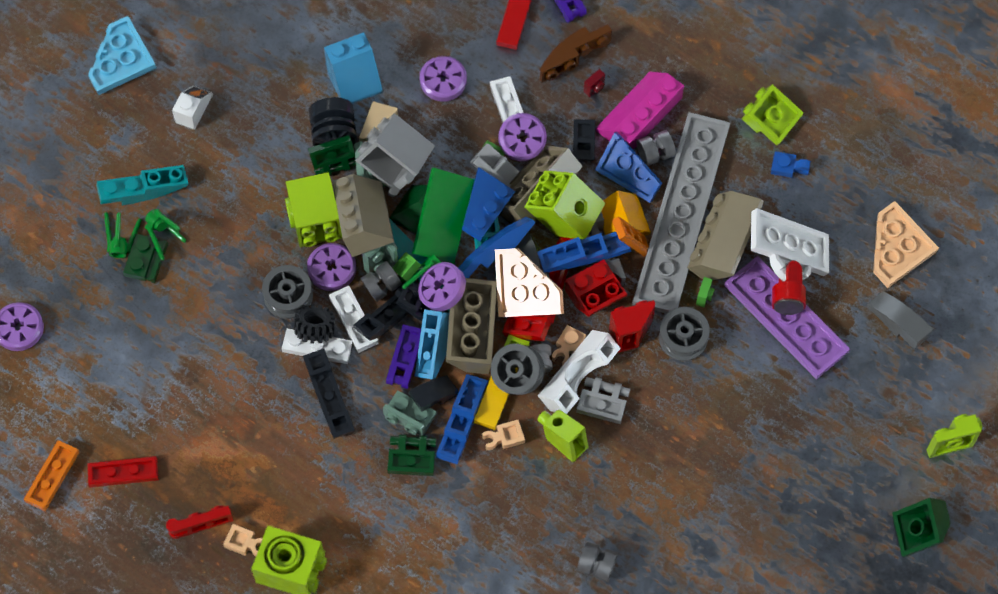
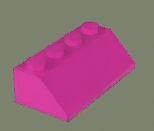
[595,72,684,150]

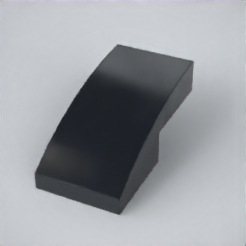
[573,119,595,161]
[397,285,441,321]
[409,375,459,412]

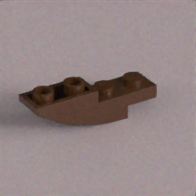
[540,24,612,83]

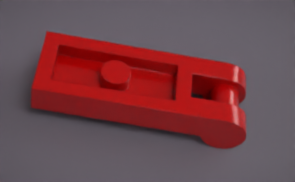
[166,505,234,539]

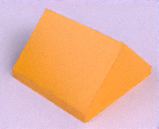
[601,190,651,235]

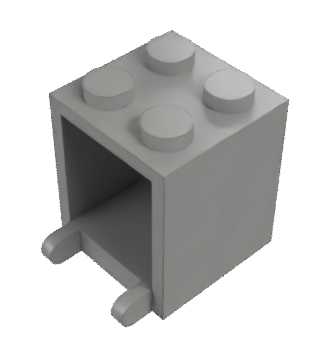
[355,113,435,197]

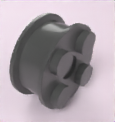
[262,265,313,319]
[659,307,710,361]
[491,344,545,395]

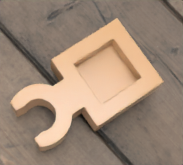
[552,325,587,366]
[482,420,525,450]
[223,524,263,557]

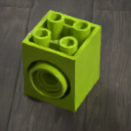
[524,171,605,239]
[285,172,342,247]
[252,526,327,594]

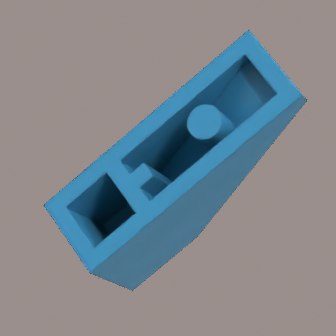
[414,310,449,380]

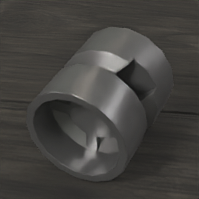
[637,130,676,166]
[360,261,402,302]
[577,542,618,581]

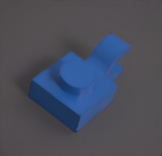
[771,151,811,178]

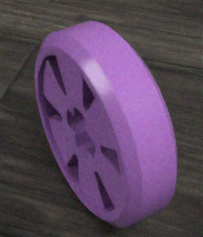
[420,56,467,101]
[498,113,547,161]
[307,243,356,291]
[418,262,466,311]
[0,302,44,351]

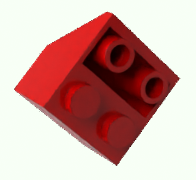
[565,259,627,317]
[609,300,655,353]

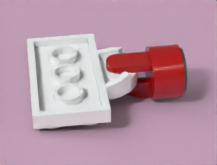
[751,208,829,315]

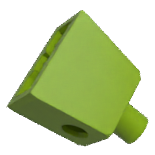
[538,410,589,463]

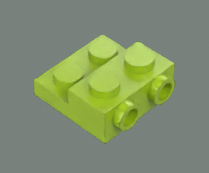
[742,84,803,145]
[927,414,982,458]

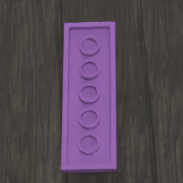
[724,256,850,380]

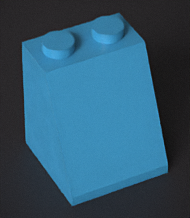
[324,32,383,103]

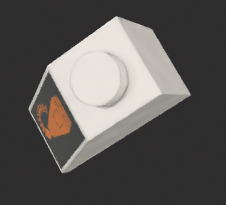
[172,86,213,130]

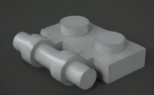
[576,377,630,424]

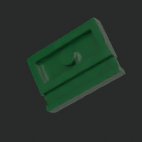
[123,234,168,283]

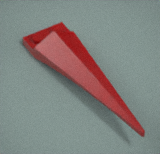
[502,237,574,341]

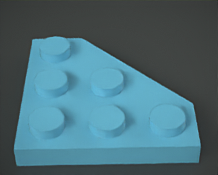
[88,16,156,95]

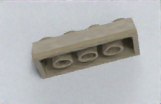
[500,146,582,223]
[332,174,394,257]
[687,191,764,281]
[446,278,497,374]

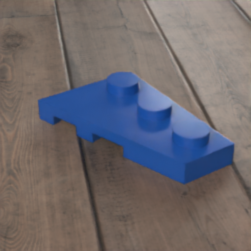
[595,132,662,203]
[462,167,515,241]

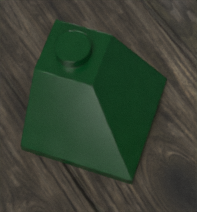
[389,185,428,235]
[892,498,951,557]

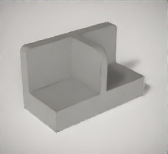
[470,144,519,187]

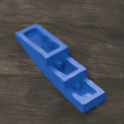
[458,217,536,278]
[537,232,631,273]
[436,374,488,465]

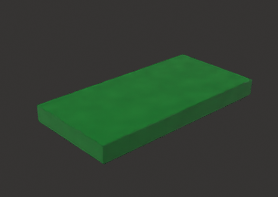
[412,168,474,264]

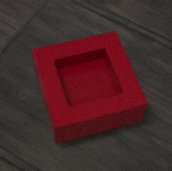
[584,69,605,97]

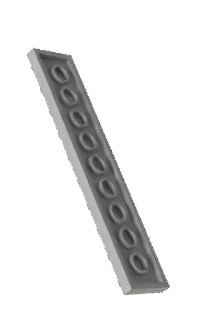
[633,112,730,314]

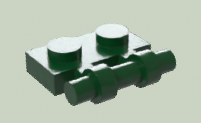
[307,135,356,176]
[387,434,436,476]

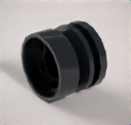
[309,97,357,146]

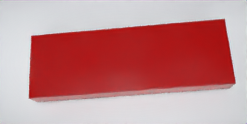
[496,0,532,50]
[87,456,159,488]

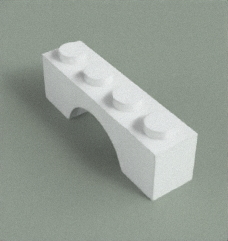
[538,330,621,414]

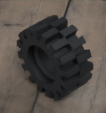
[294,304,335,344]

